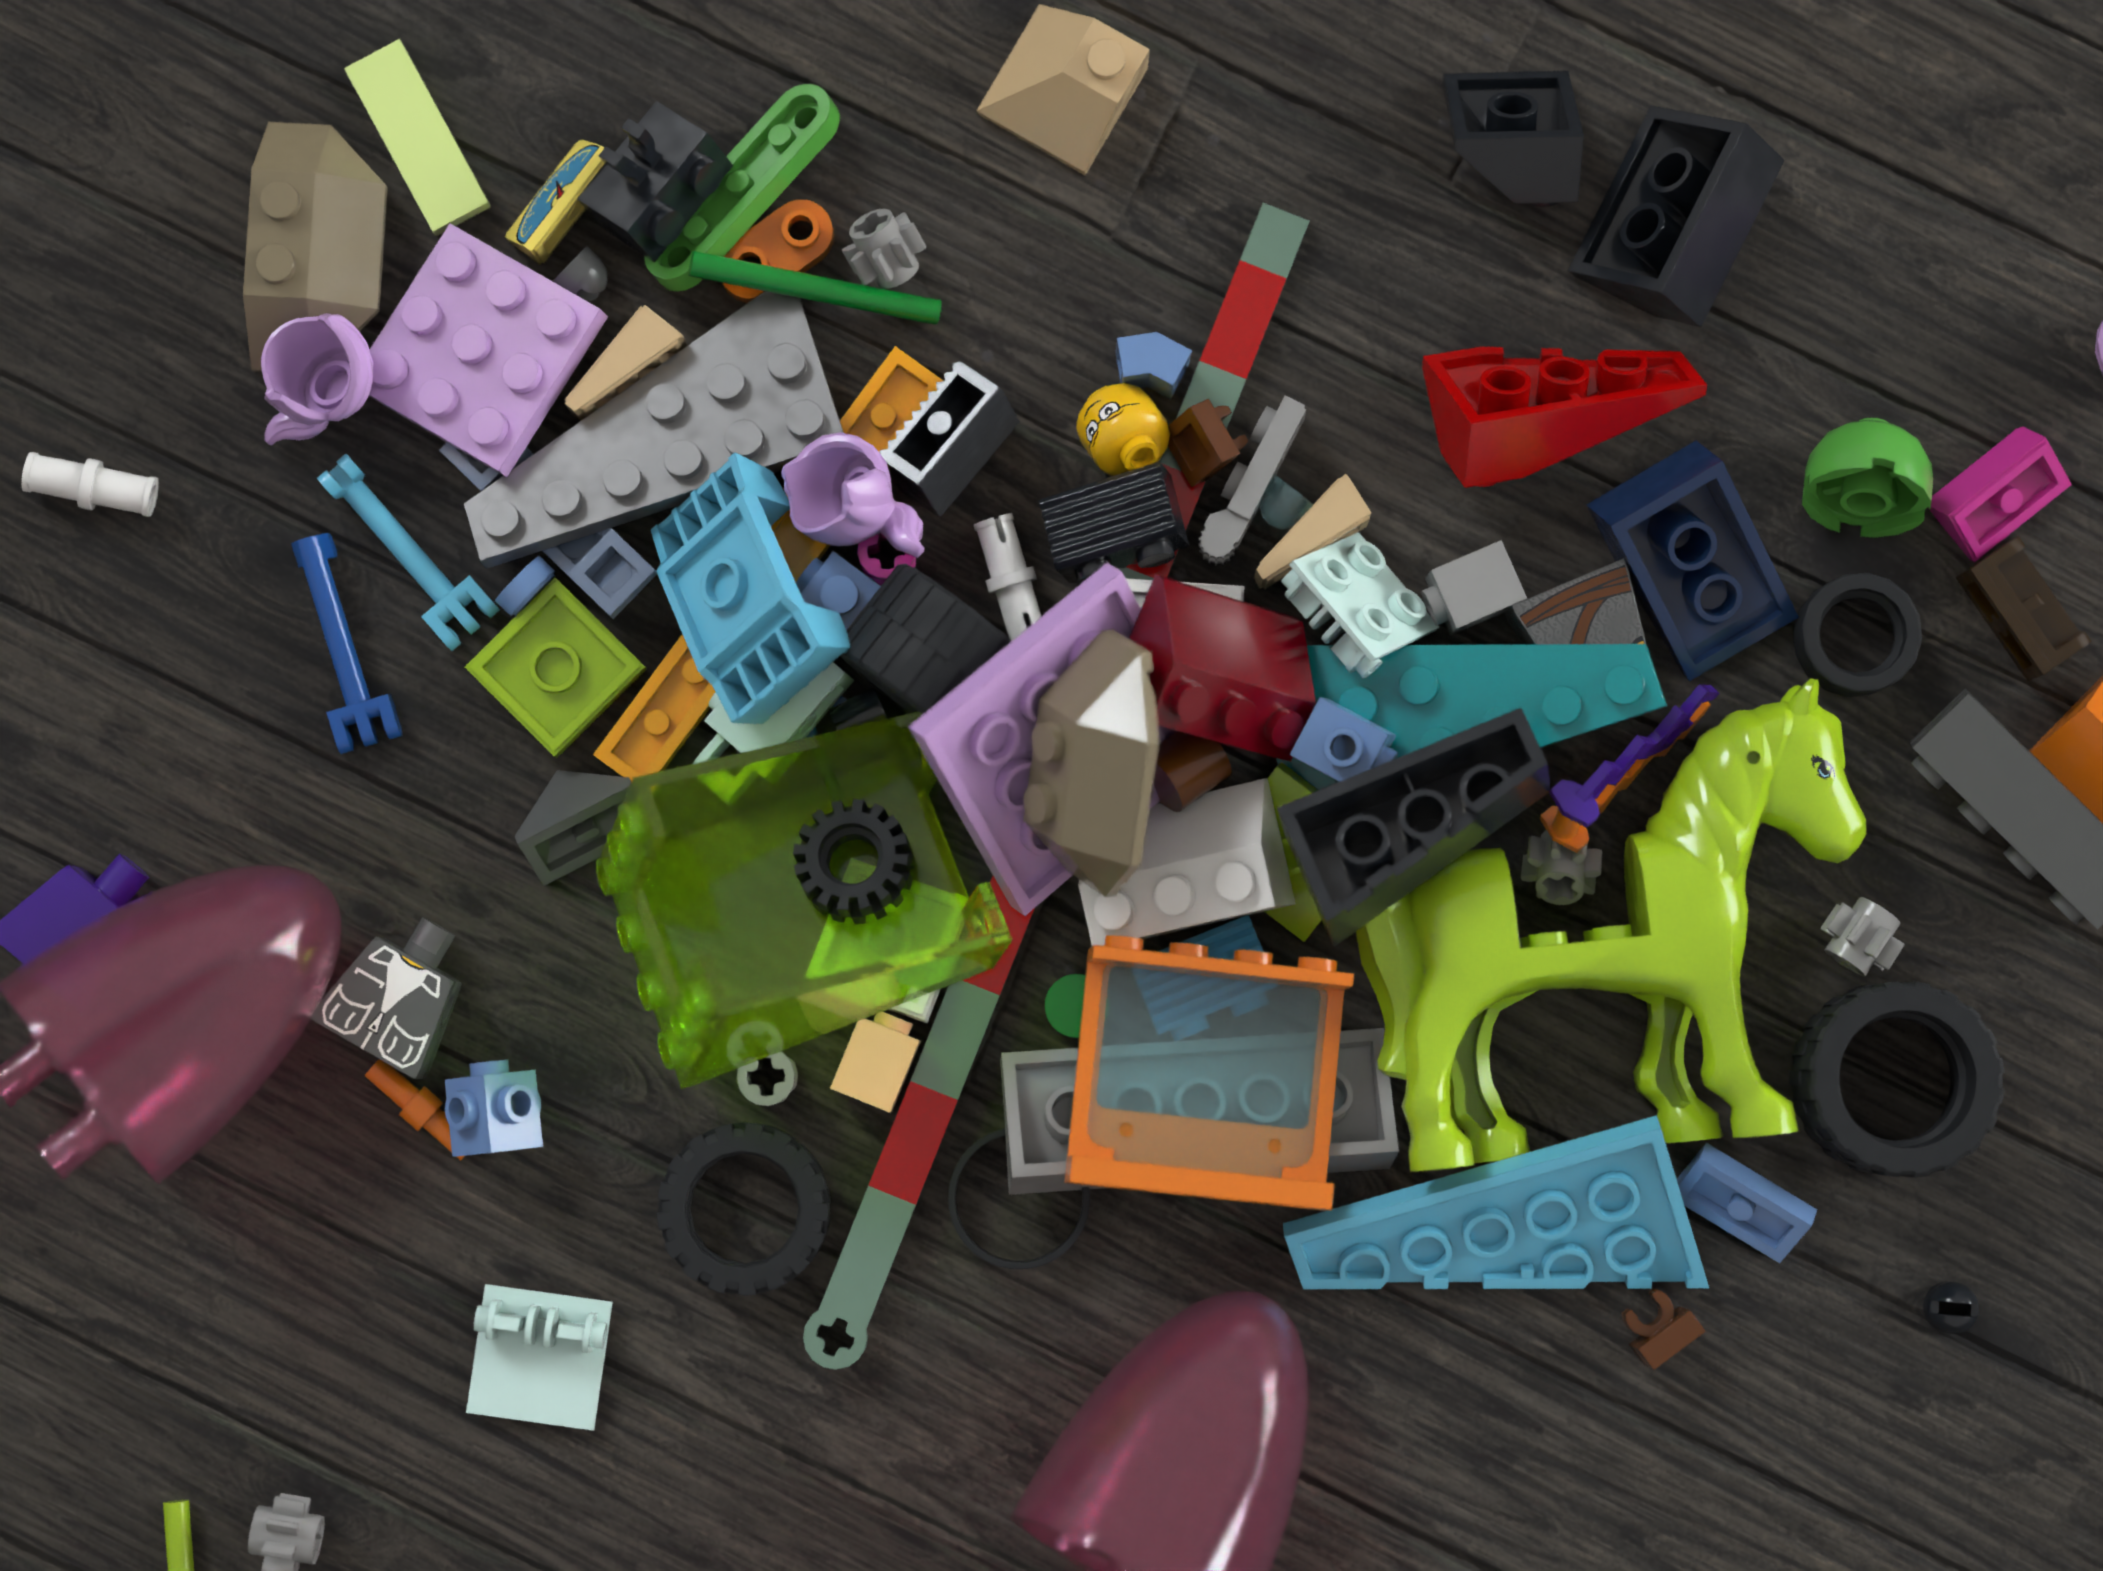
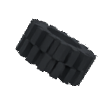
[793,798,915,925]

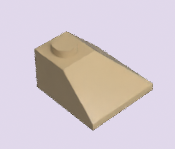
[977,4,1150,175]

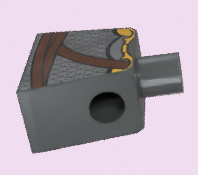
[1504,558,1647,645]

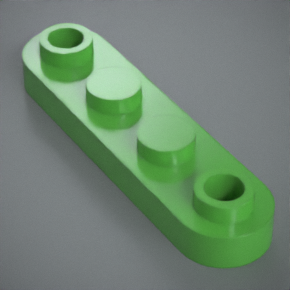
[645,84,840,291]

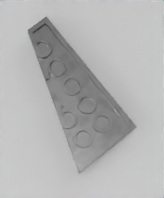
[464,291,844,569]

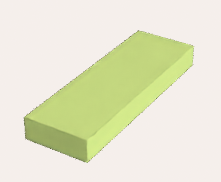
[344,39,491,236]

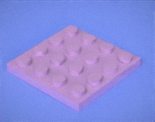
[909,563,1177,916]

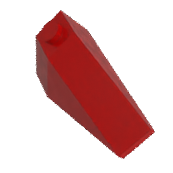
[1422,347,1707,488]

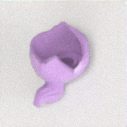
[261,313,373,445]
[781,432,924,558]

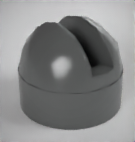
[552,246,609,302]

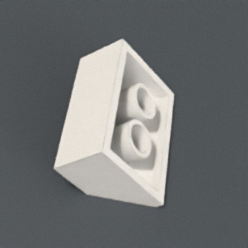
[1079,778,1296,946]

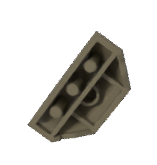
[243,122,388,373]
[1023,629,1159,897]

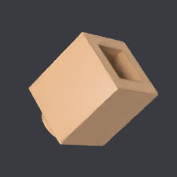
[830,1010,921,1113]

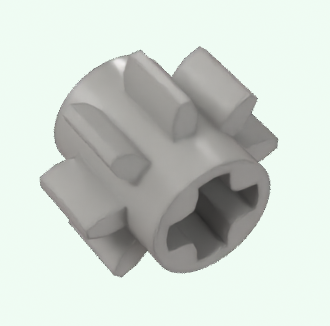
[842,209,926,289]
[1521,830,1603,905]
[1820,897,1905,977]
[248,1493,325,1571]

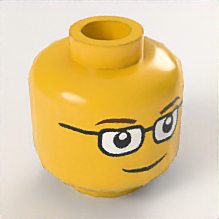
[1076,383,1170,476]

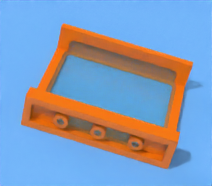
[1064,935,1354,1211]

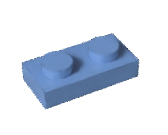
[1676,1143,1817,1263]

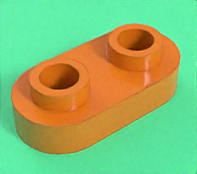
[722,199,834,303]

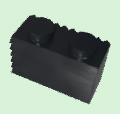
[879,362,1020,517]
[1039,461,1189,585]

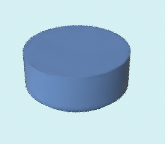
[495,556,555,616]

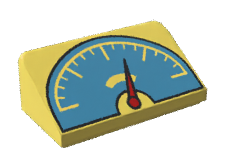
[505,140,605,265]

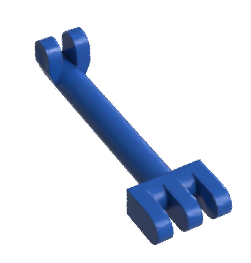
[291,533,403,754]

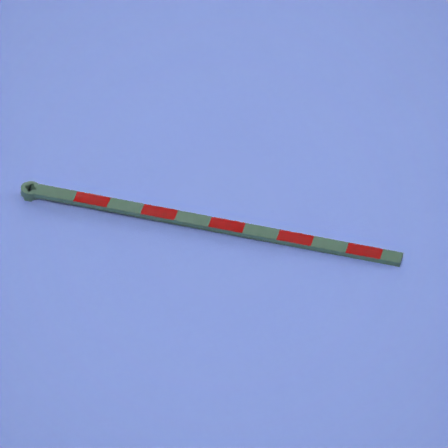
[803,203,1310,1370]

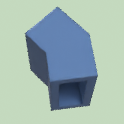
[1116,332,1192,399]

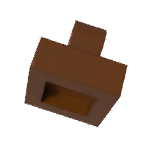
[1168,399,1248,487]
[1622,1289,1706,1370]

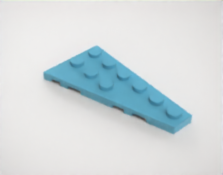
[1283,1115,1709,1289]

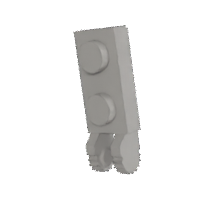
[1199,395,1306,565]

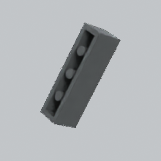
[1910,689,2103,930]

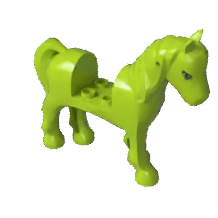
[1355,679,1866,1171]

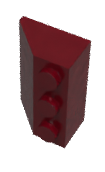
[1128,574,1316,762]

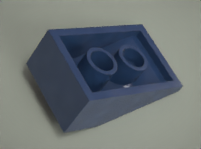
[1587,441,1799,681]

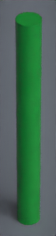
[688,251,942,325]

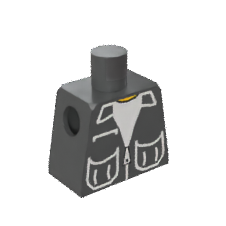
[309,917,462,1079]

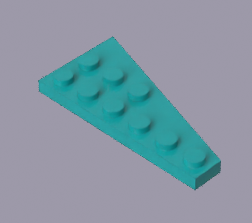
[1276,644,1667,790]

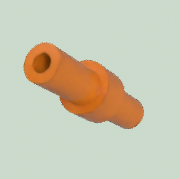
[365,1059,465,1161]

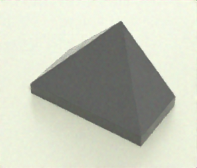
[515,770,657,886]

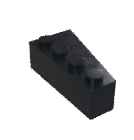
[1277,707,1550,947]

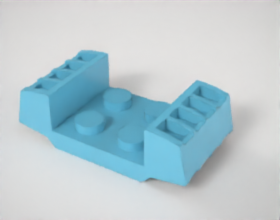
[651,452,851,724]

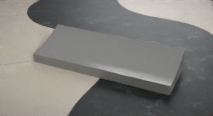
[1000,1028,1399,1195]

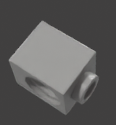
[1421,540,1527,636]

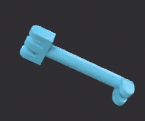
[317,454,500,651]

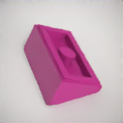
[1930,427,2072,562]

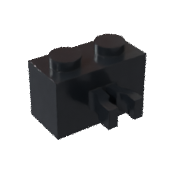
[577,101,733,263]

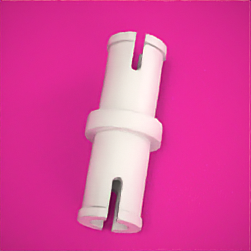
[21,452,159,517]
[973,513,1042,641]

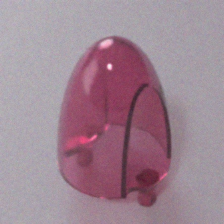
[0,865,342,1185]
[1011,1291,1308,1571]

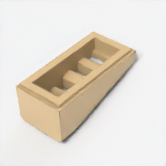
[564,305,687,421]
[1254,474,1372,589]

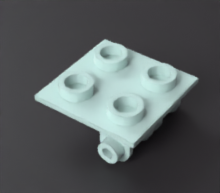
[1281,532,1439,678]
[466,1284,613,1431]

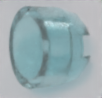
[1260,475,1314,529]

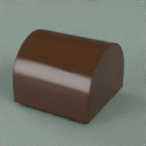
[1153,731,1232,812]

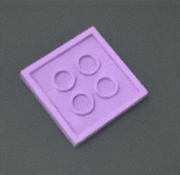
[369,223,608,478]

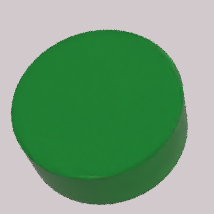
[1045,974,1109,1038]

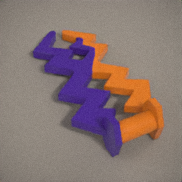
[1540,684,1719,853]

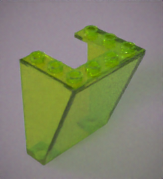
[596,712,1012,1089]

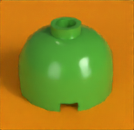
[1802,418,1933,538]

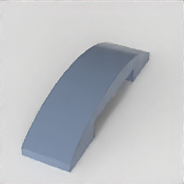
[439,443,657,619]

